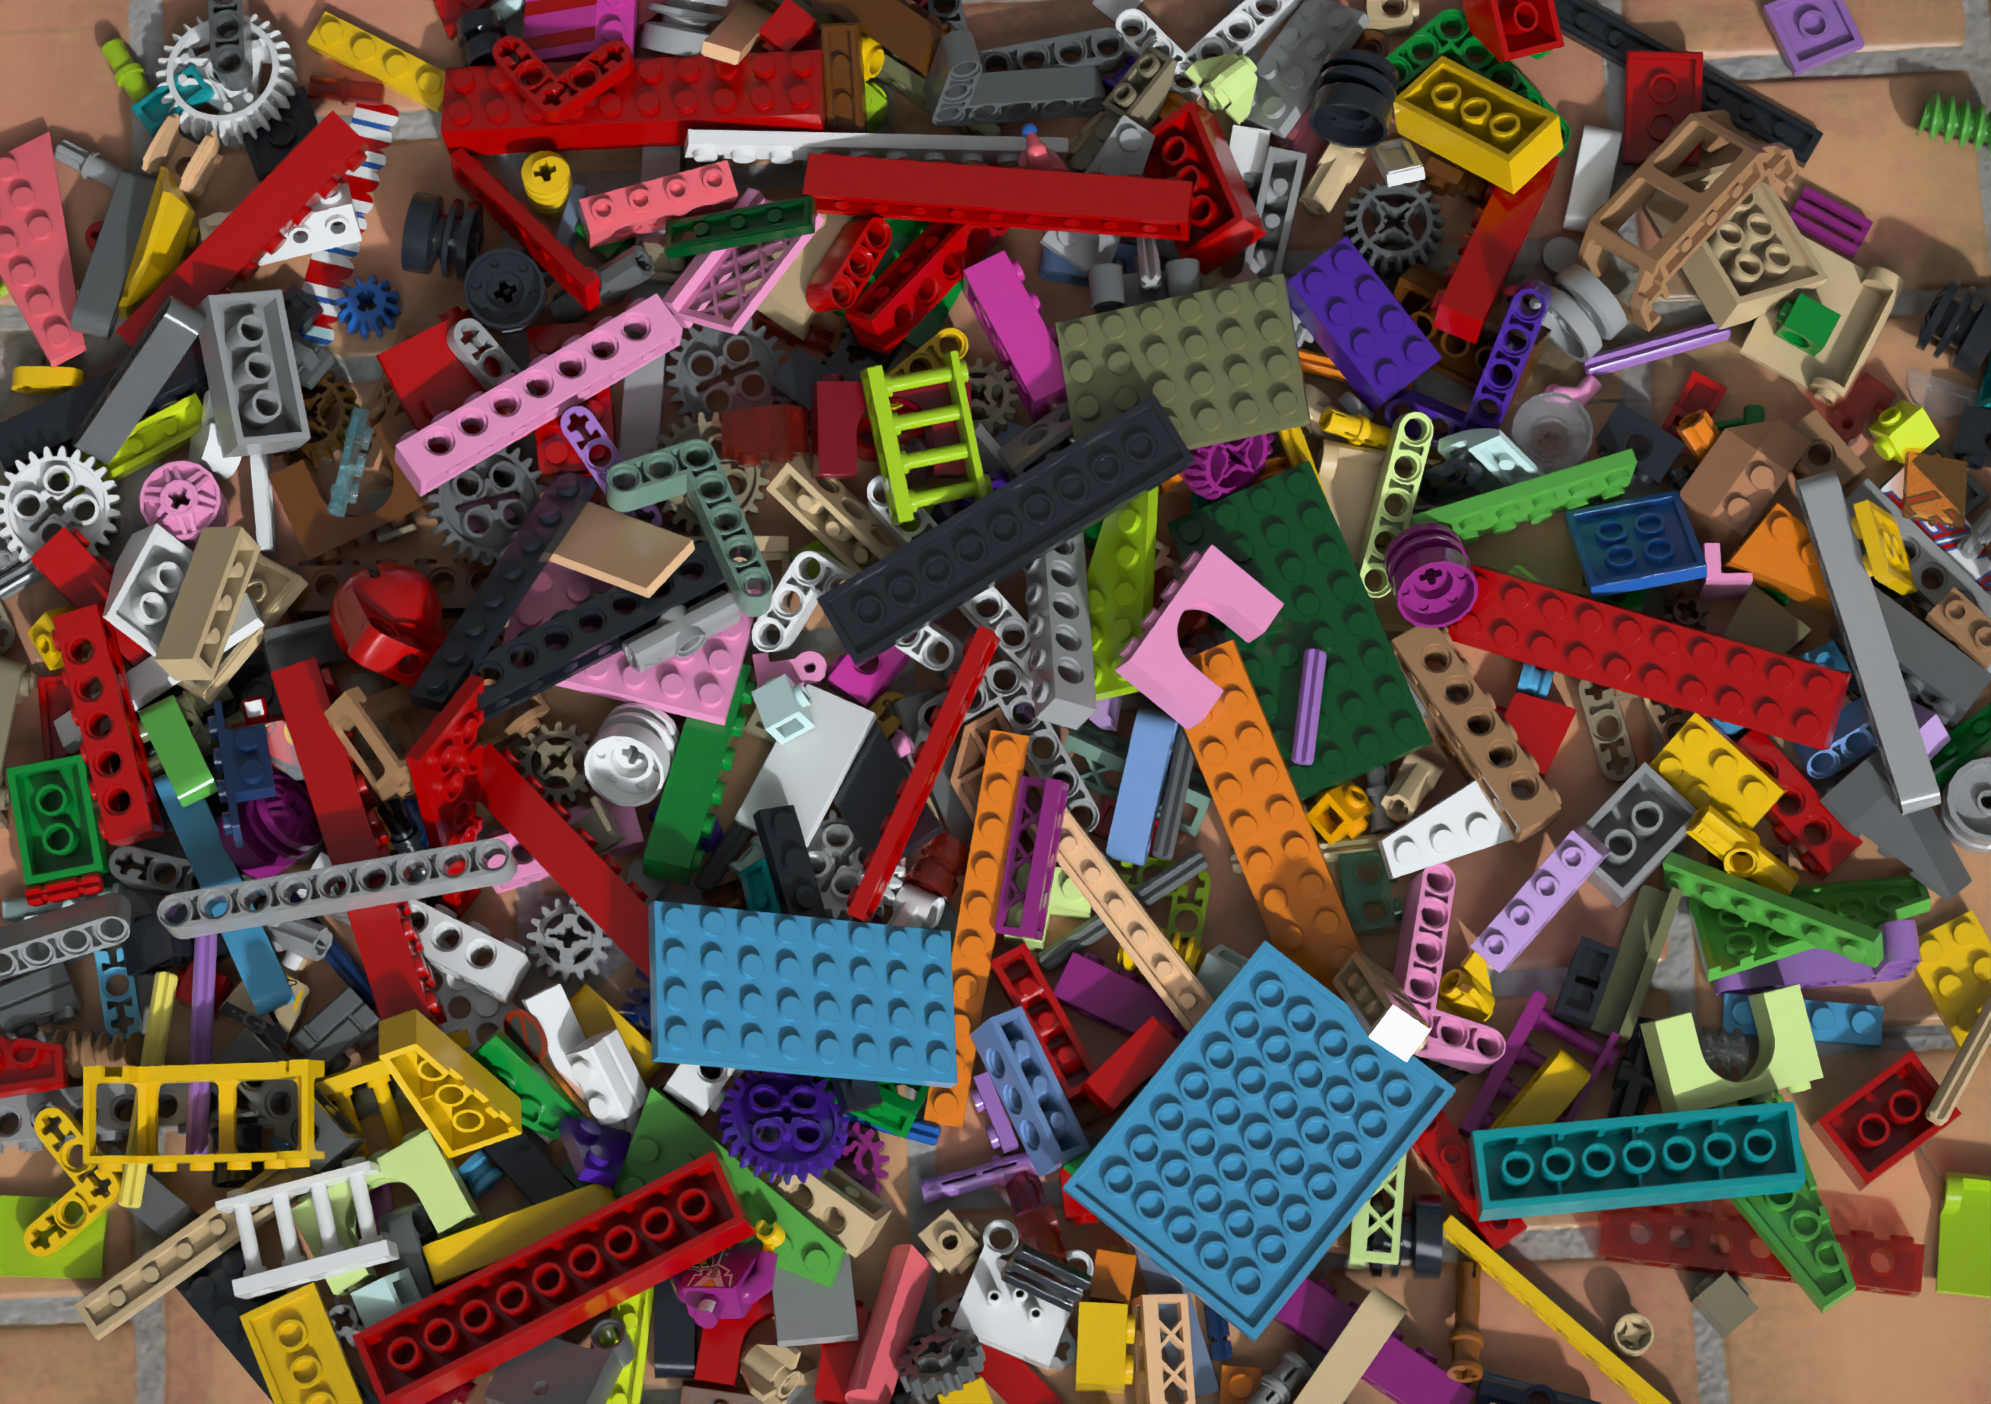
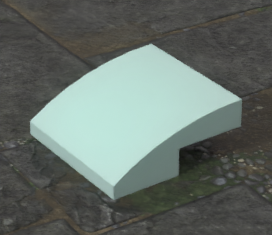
[1437,428,1545,494]

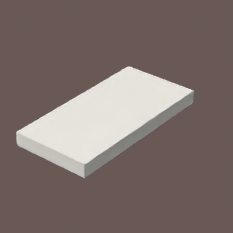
[734,683,877,848]

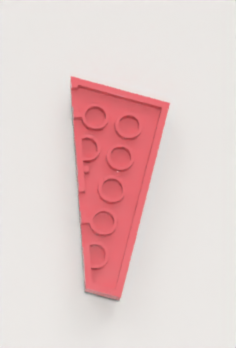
[0,131,87,368]

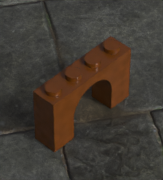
[268,411,434,564]

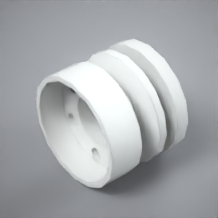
[584,702,680,807]

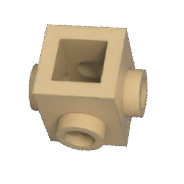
[918,1209,982,1277]

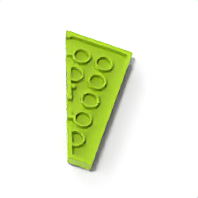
[1087,486,1158,701]

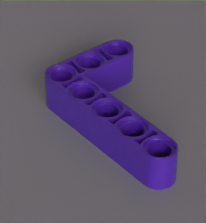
[1384,280,1552,449]

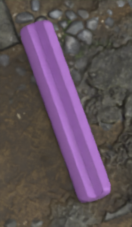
[1291,649,1327,765]

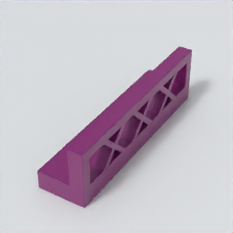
[994,776,1070,941]

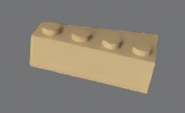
[745,213,863,341]

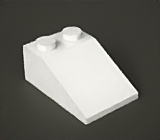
[103,523,194,657]

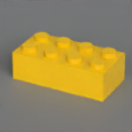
[1393,56,1563,194]

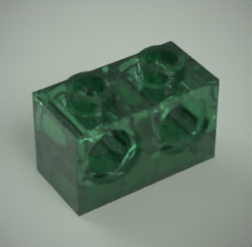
[1337,850,1402,937]

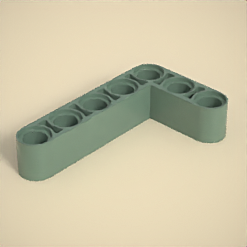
[606,439,773,617]

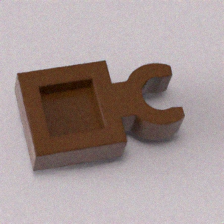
[1421,156,1488,207]

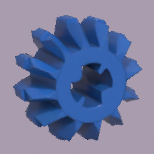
[336,274,402,341]

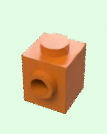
[1089,1245,1137,1307]

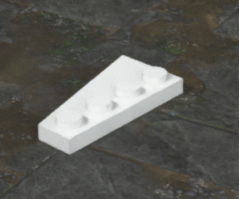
[1377,759,1527,879]

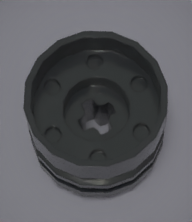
[1309,49,1400,149]
[401,191,484,281]
[463,247,547,335]
[1915,276,1991,378]
[1367,1193,1443,1279]

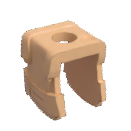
[142,113,225,204]

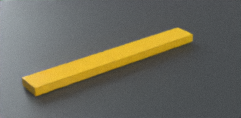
[1443,1215,1672,1404]

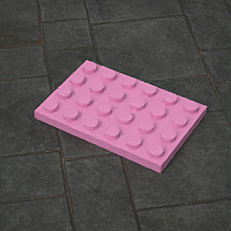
[501,561,762,726]

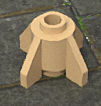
[740,1341,816,1404]

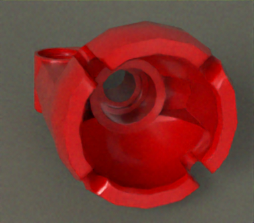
[329,561,447,687]

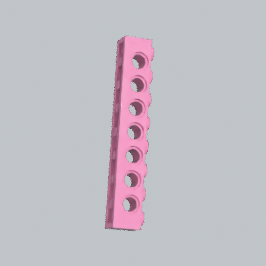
[395,293,683,497]

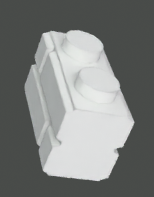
[565,1028,649,1126]

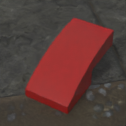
[1661,370,1728,456]

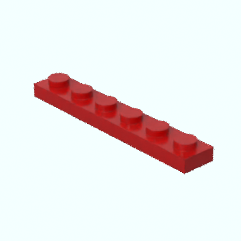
[449,147,601,312]

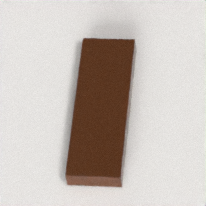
[820,22,868,133]

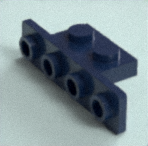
[208,700,276,848]

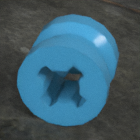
[1515,663,1554,700]
[458,1149,505,1200]

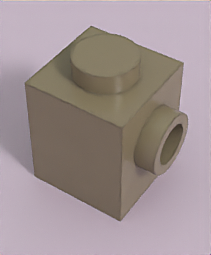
[1691,1272,1758,1339]

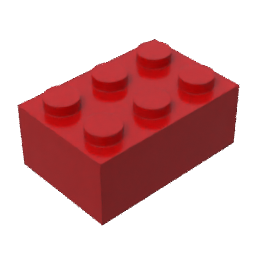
[1811,1050,1962,1191]

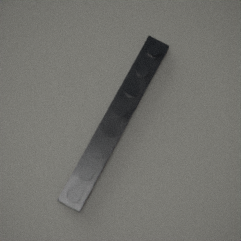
[409,470,597,712]
[753,805,883,1114]

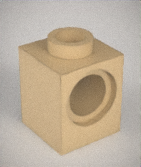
[1364,0,1419,36]

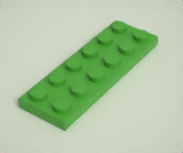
[1409,448,1637,546]

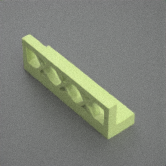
[1348,1154,1406,1270]

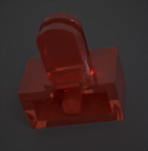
[721,403,810,467]

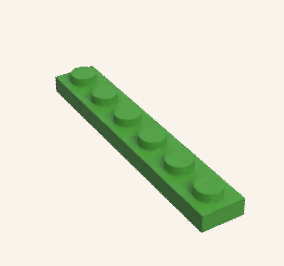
[1663,852,1884,969]

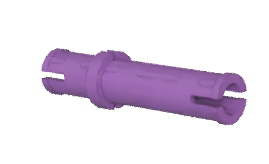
[919,1151,1037,1205]

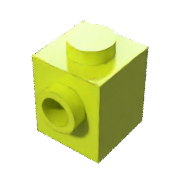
[1868,400,1940,465]

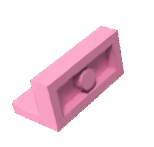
[1695,543,1753,601]

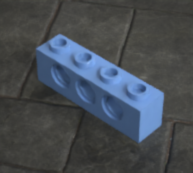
[970,1006,1091,1177]

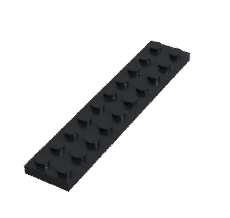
[816,394,1196,667]

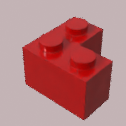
[758,0,822,52]

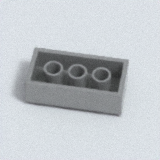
[195,289,311,458]

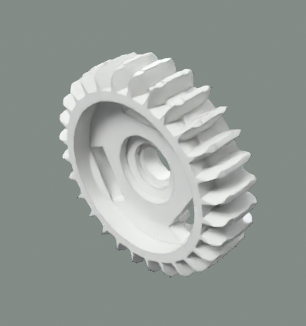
[156,13,298,146]

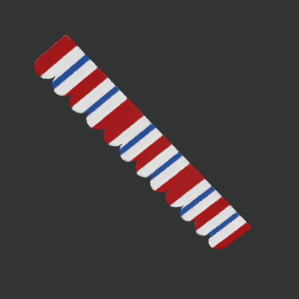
[301,98,399,351]

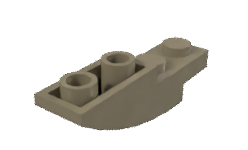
[1066,45,1177,173]

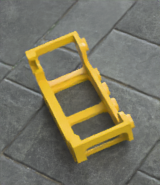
[83,1059,325,1172]

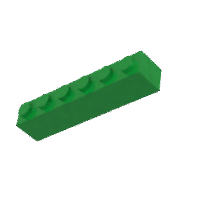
[643,664,757,886]

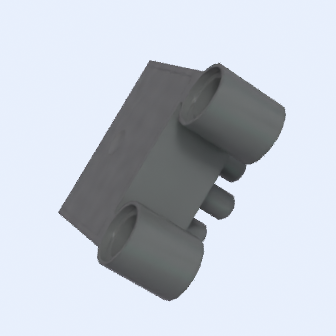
[1088,254,1202,315]
[483,1318,636,1404]

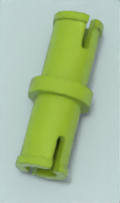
[101,38,152,104]

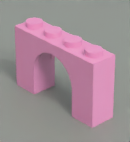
[1115,544,1284,730]

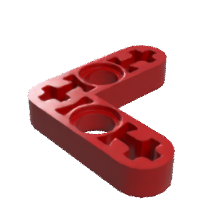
[492,36,634,122]

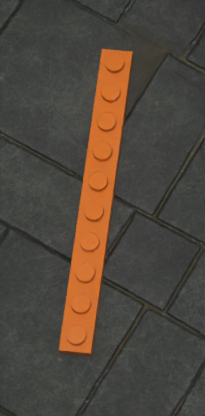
[924,730,1030,1128]

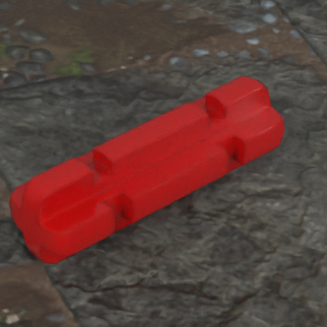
[25,872,104,907]

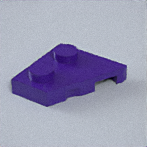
[557,1116,632,1188]

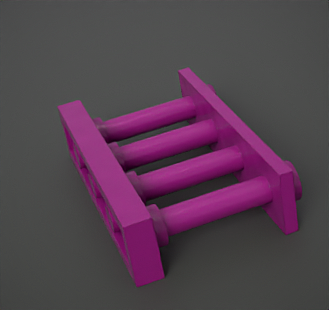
[1458,990,1621,1139]

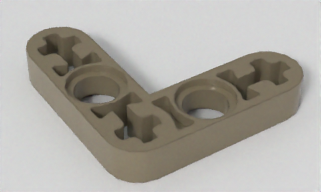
[1579,680,1640,783]

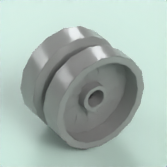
[1529,264,1627,362]
[1937,757,1991,854]

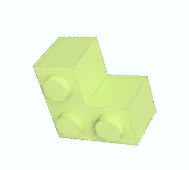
[1004,862,1092,952]

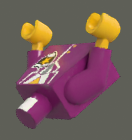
[670,1220,786,1329]

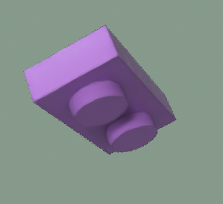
[969,1071,1019,1156]

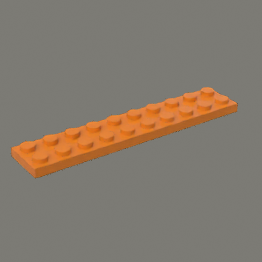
[1183,639,1365,1003]

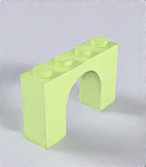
[1640,984,1824,1113]
[291,1128,482,1297]

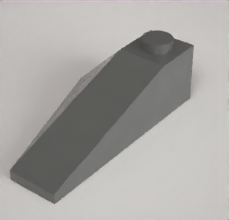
[1820,750,1972,901]

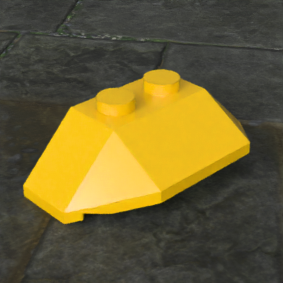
[118,166,200,320]

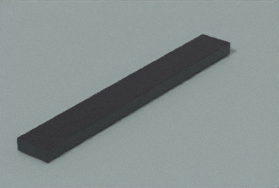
[1554,0,1824,168]

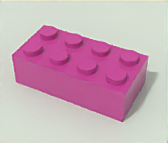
[963,250,1068,424]

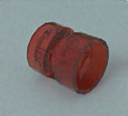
[904,832,970,905]

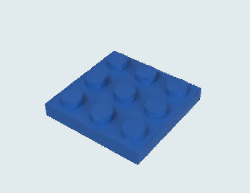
[1564,490,1707,599]

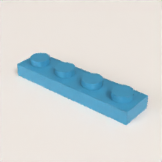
[1721,993,1883,1048]

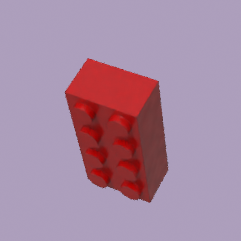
[1143,100,1267,276]
[527,320,618,487]

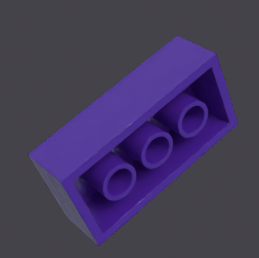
[1286,236,1442,413]

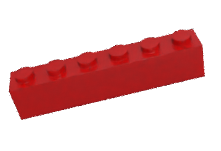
[1431,155,1560,344]

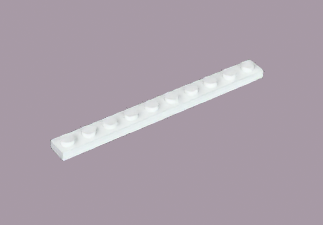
[684,129,1069,168]

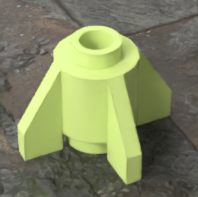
[1185,53,1258,125]

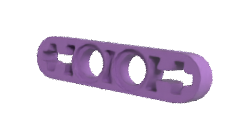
[561,406,662,527]

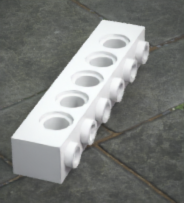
[297,852,531,1005]

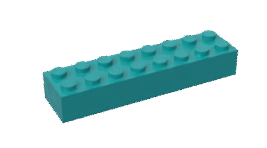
[1468,1101,1806,1222]

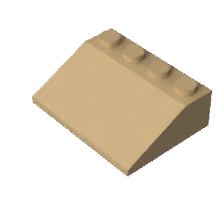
[1645,162,1828,330]

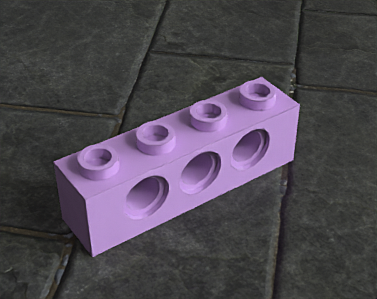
[1470,825,1611,973]

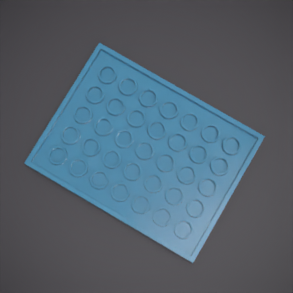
[1063,941,1456,1342]

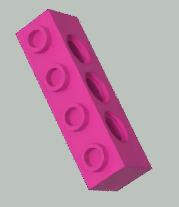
[827,615,946,708]

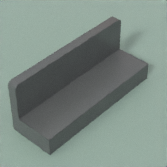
[261,615,351,679]

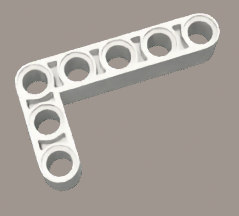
[1115,0,1304,102]
[752,551,963,670]

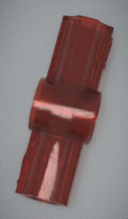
[1006,1171,1068,1277]

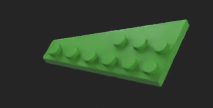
[1707,1090,1856,1313]

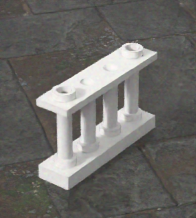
[215,1157,400,1300]

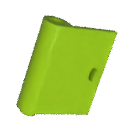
[1935,1171,1991,1299]

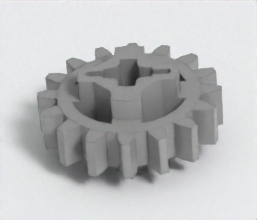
[526,898,613,984]

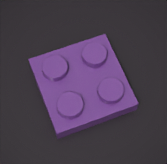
[1762,0,1864,76]

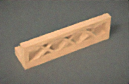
[1129,1294,1196,1404]

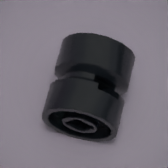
[455,8,513,67]
[209,1124,264,1188]

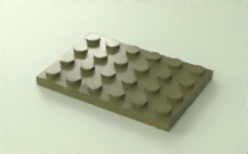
[1055,273,1311,450]

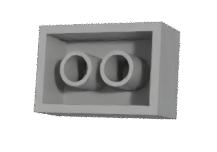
[1583,762,1697,908]

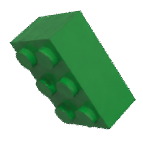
[6,754,112,886]

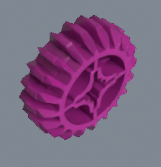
[1179,433,1275,501]

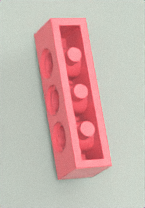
[579,160,738,249]

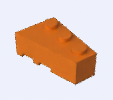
[1721,503,1835,615]

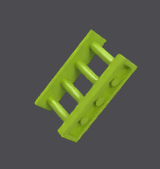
[860,350,993,526]

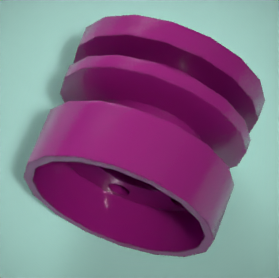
[1384,523,1478,629]
[218,775,323,879]

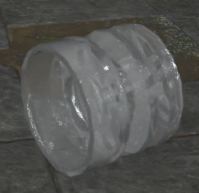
[1508,392,1593,475]

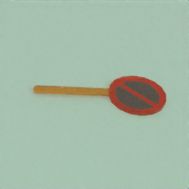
[503,1009,592,1117]

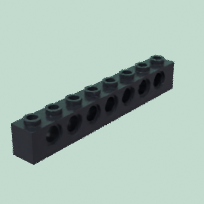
[472,540,731,722]

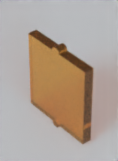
[1902,451,1968,528]

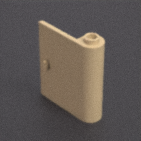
[1738,236,1905,406]
[1316,439,1463,565]

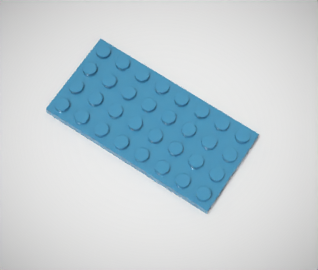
[648,901,957,1088]

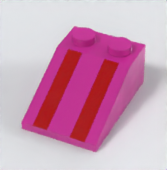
[523,0,639,63]

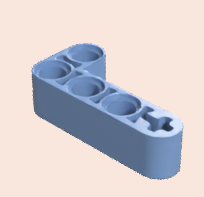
[1105,706,1180,866]

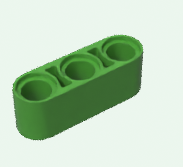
[137,694,218,808]

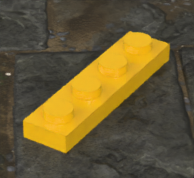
[306,11,445,114]

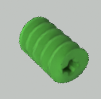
[1916,91,1991,155]

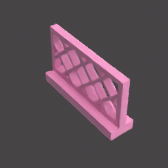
[662,188,824,335]

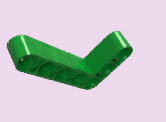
[1385,9,1571,159]

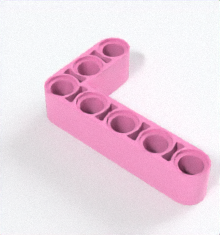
[1393,863,1506,1074]

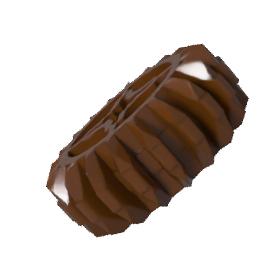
[271,370,361,469]

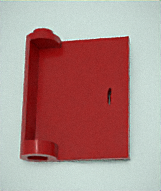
[376,305,535,453]

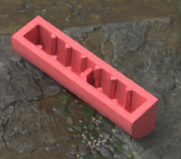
[845,1244,933,1404]

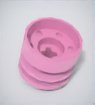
[139,460,231,552]

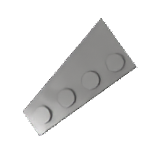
[1039,114,1155,276]

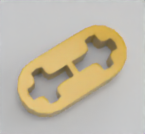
[11,366,85,395]

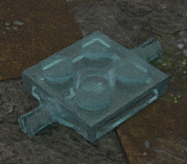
[327,407,373,518]

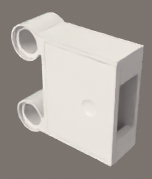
[951,1219,1094,1370]

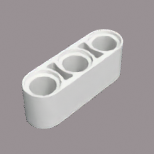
[1563,124,1622,233]

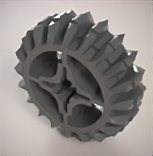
[1341,179,1445,278]

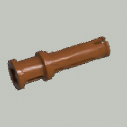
[1447,1261,1484,1383]

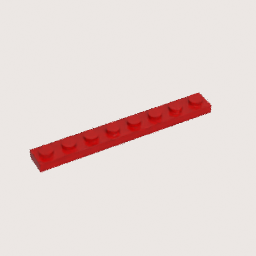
[846,625,1000,923]

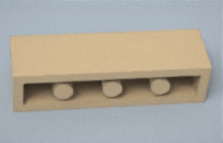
[154,526,261,681]

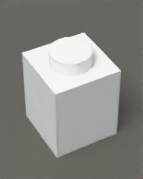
[1229,125,1271,188]

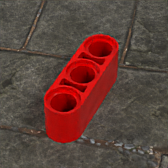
[805,217,892,313]

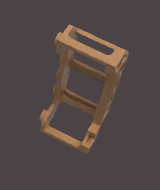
[1575,109,1799,332]
[324,636,550,802]

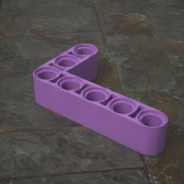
[1713,920,1921,996]

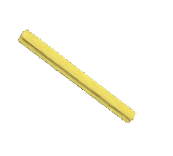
[118,971,178,1208]

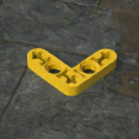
[24,1107,122,1257]

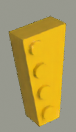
[379,1009,522,1159]

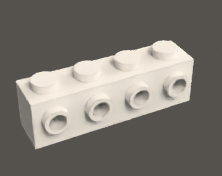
[198,183,362,266]

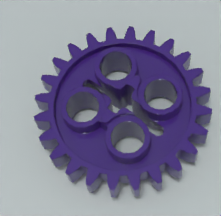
[717,1070,849,1185]

